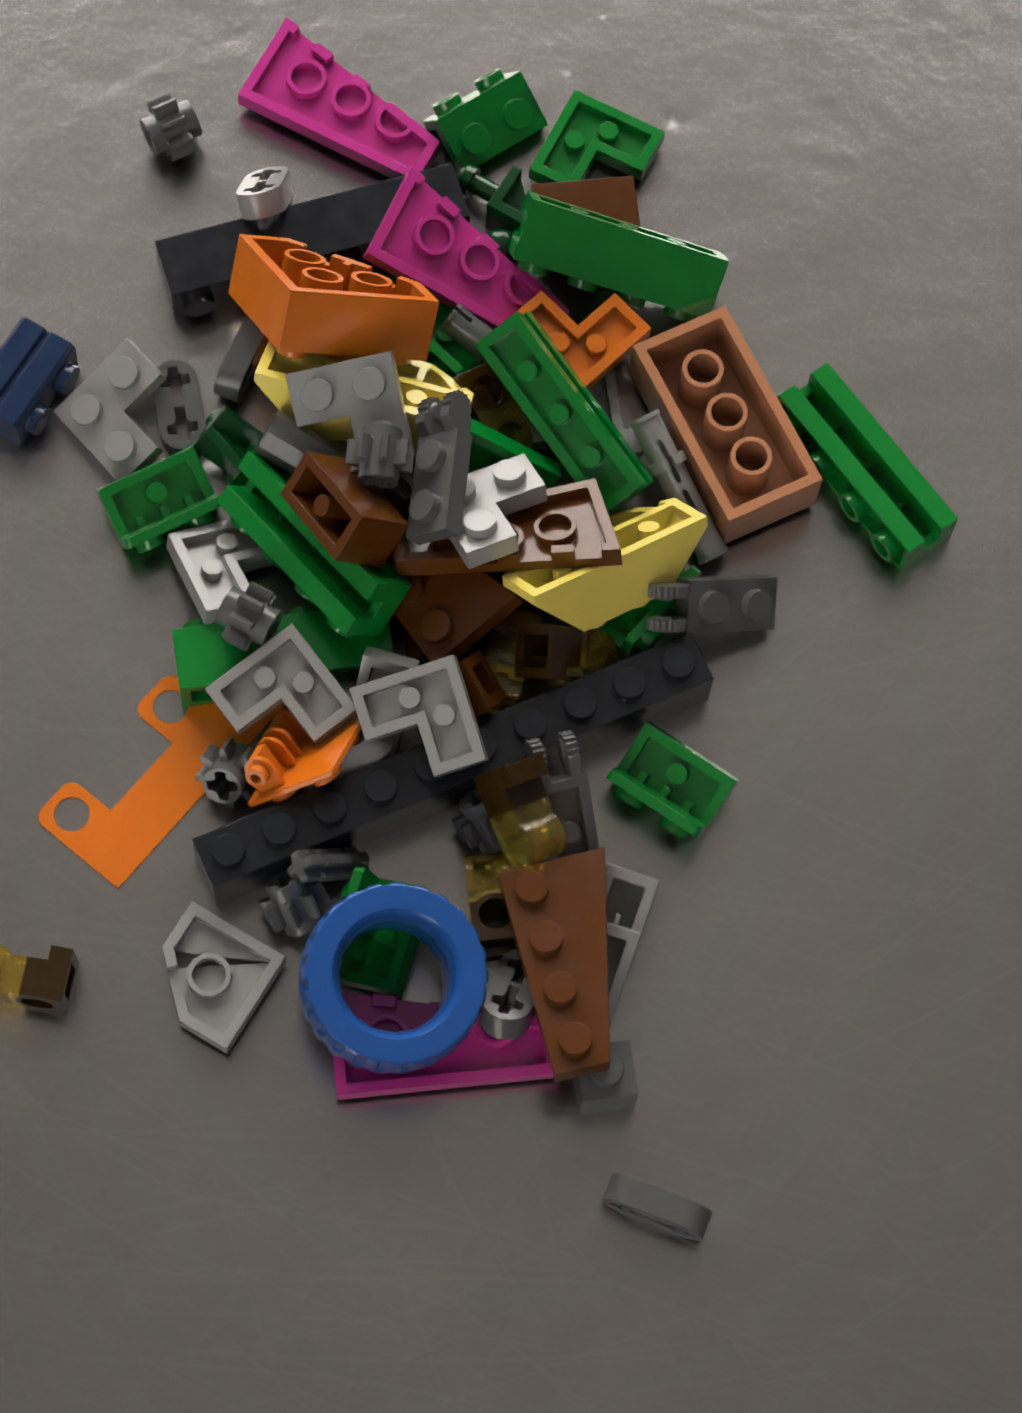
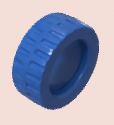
[298,882,489,1074]

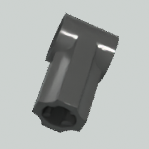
[255,410,347,474]

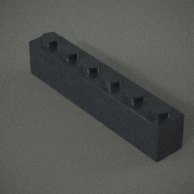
[155,163,470,318]

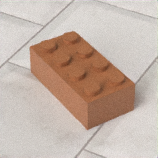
[628,305,823,544]

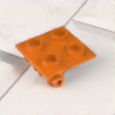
[244,708,361,808]

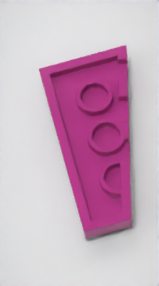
[238,16,440,179]
[363,165,570,330]
[333,989,554,1100]

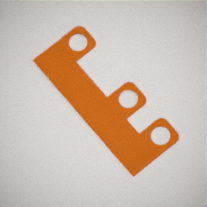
[38,676,284,888]

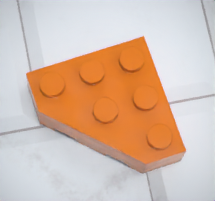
[228,234,439,365]

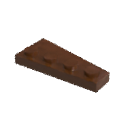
[498,847,610,1083]

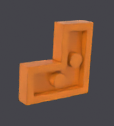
[517,290,651,390]

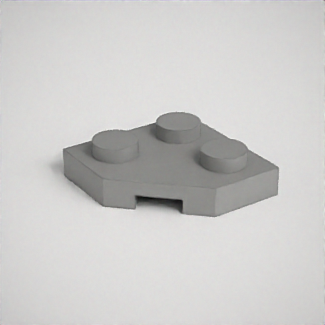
[162,901,286,1054]

